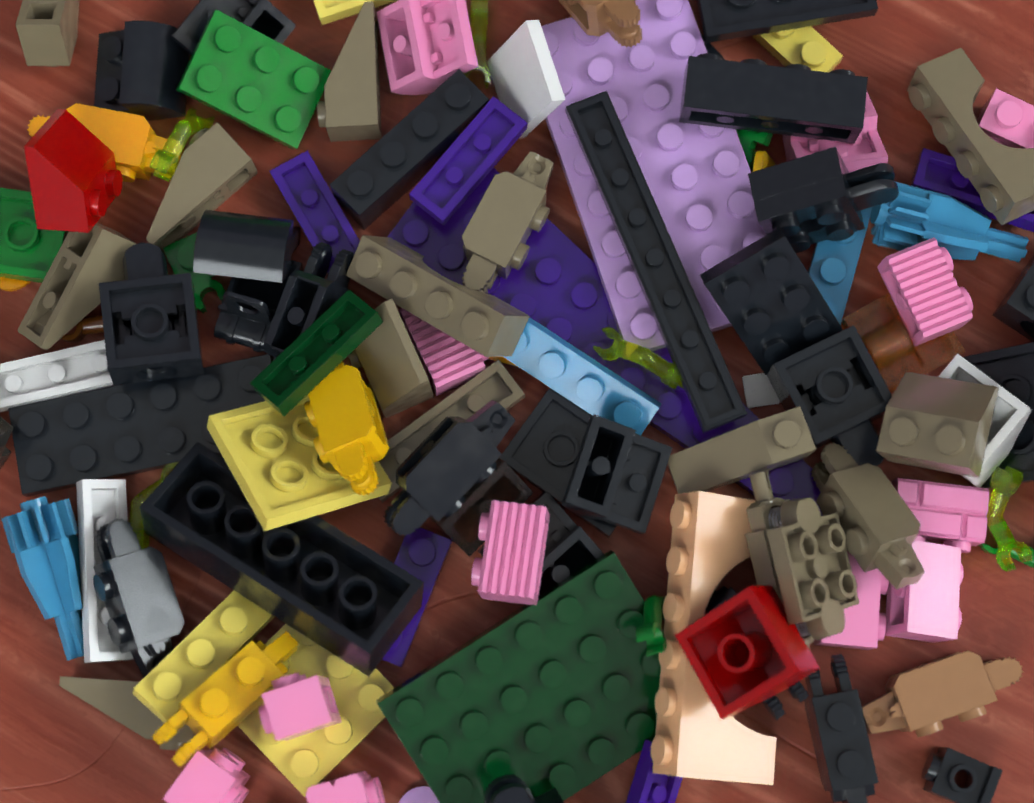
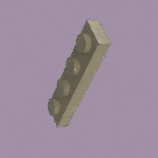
[378,359,525,503]

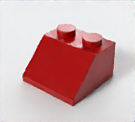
[24,109,123,233]
[675,585,820,720]

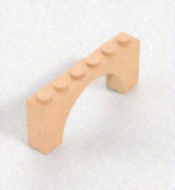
[651,491,776,785]

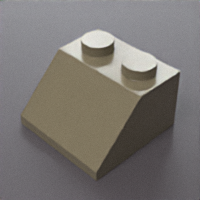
[348,298,434,418]
[876,372,999,478]

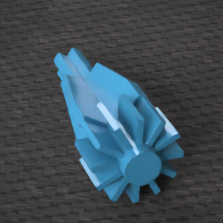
[870,182,1029,262]
[1,496,84,661]

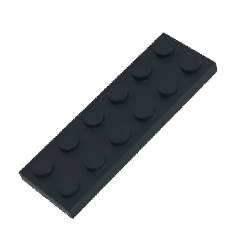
[8,354,273,497]

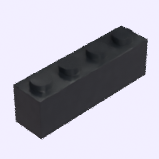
[679,53,868,143]
[330,69,489,230]

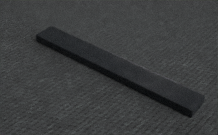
[565,91,747,433]

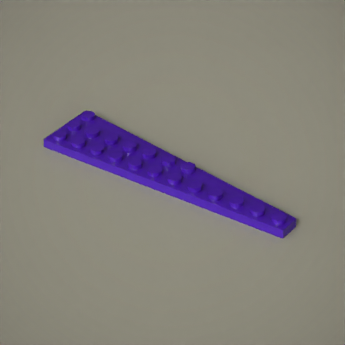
[388,168,823,516]

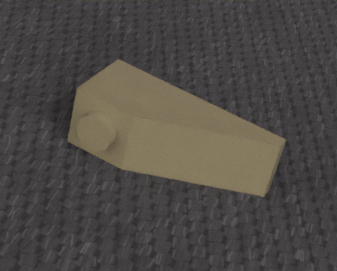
[15,0,79,67]
[317,1,382,142]
[146,122,258,254]
[17,222,137,350]
[667,406,816,494]
[59,676,196,750]

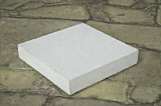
[487,20,565,139]

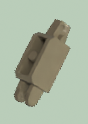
[462,151,554,294]
[811,443,925,589]

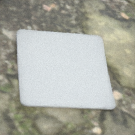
[742,373,780,408]

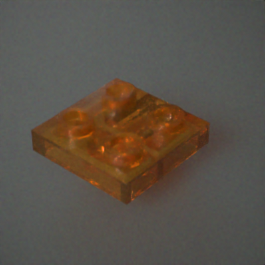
[841,293,966,394]

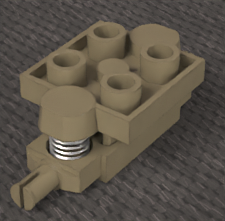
[745,471,860,674]

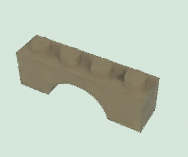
[907,48,1034,226]
[346,235,530,357]

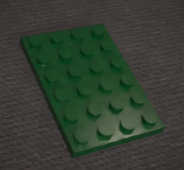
[376,550,661,803]

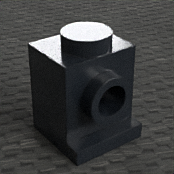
[922,747,1003,803]

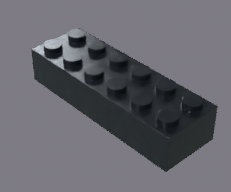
[139,442,424,676]

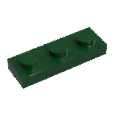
[250,290,383,416]

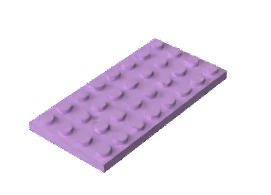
[541,0,767,359]

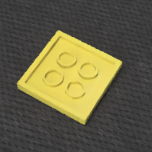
[207,395,392,531]
[237,624,395,797]

